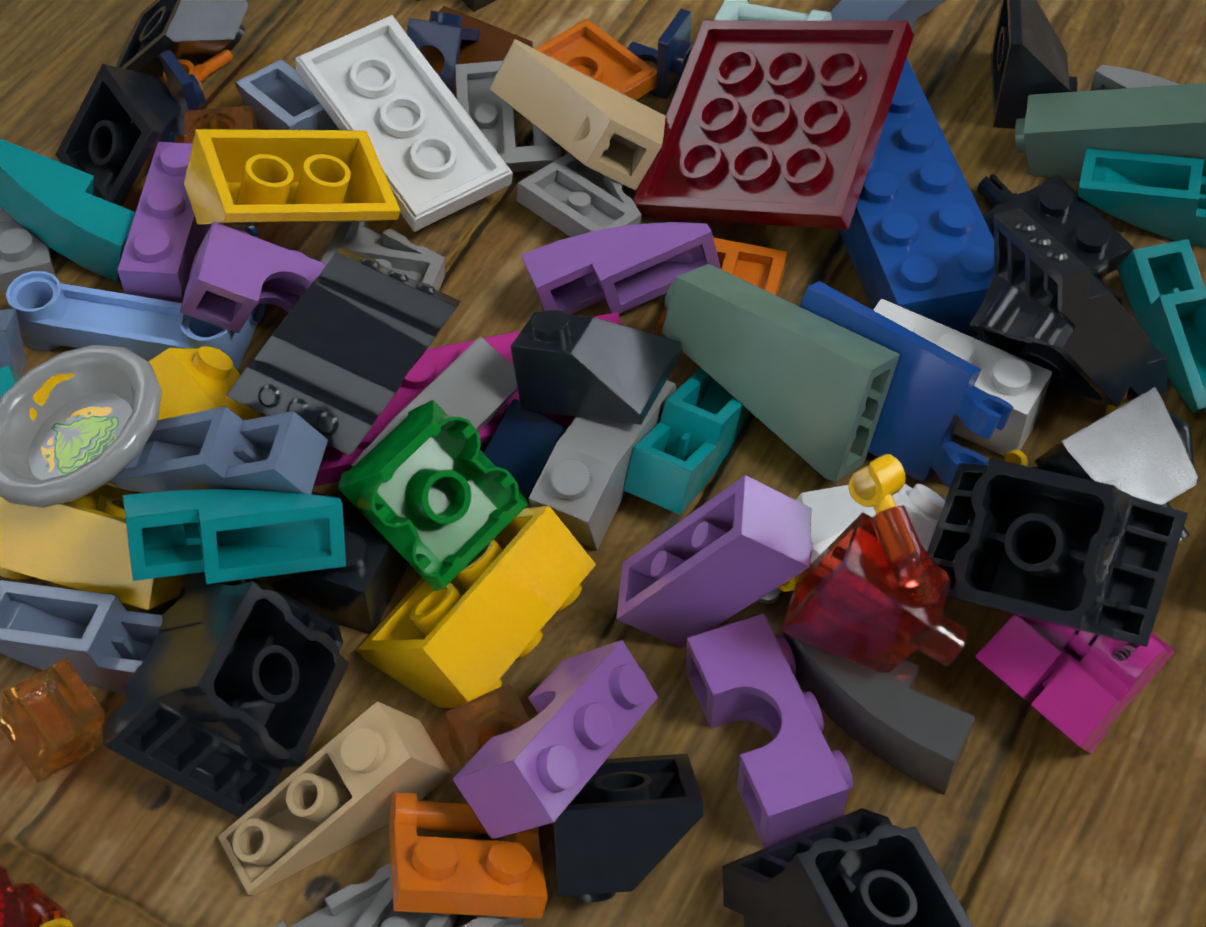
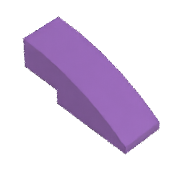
[521,222,721,315]

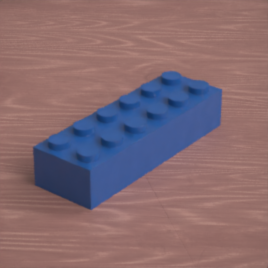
[839,58,994,337]

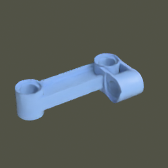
[6,271,267,370]

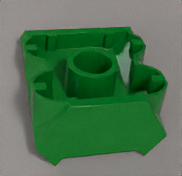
[338,400,528,591]

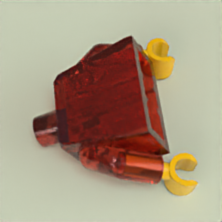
[778,454,967,673]

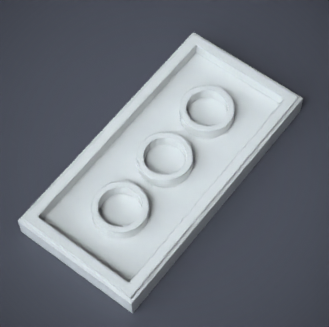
[295,15,513,232]

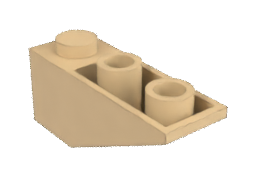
[490,39,666,191]
[218,701,452,896]

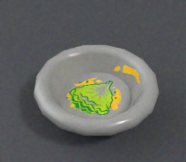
[0,345,162,508]

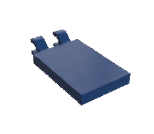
[800,281,1014,488]

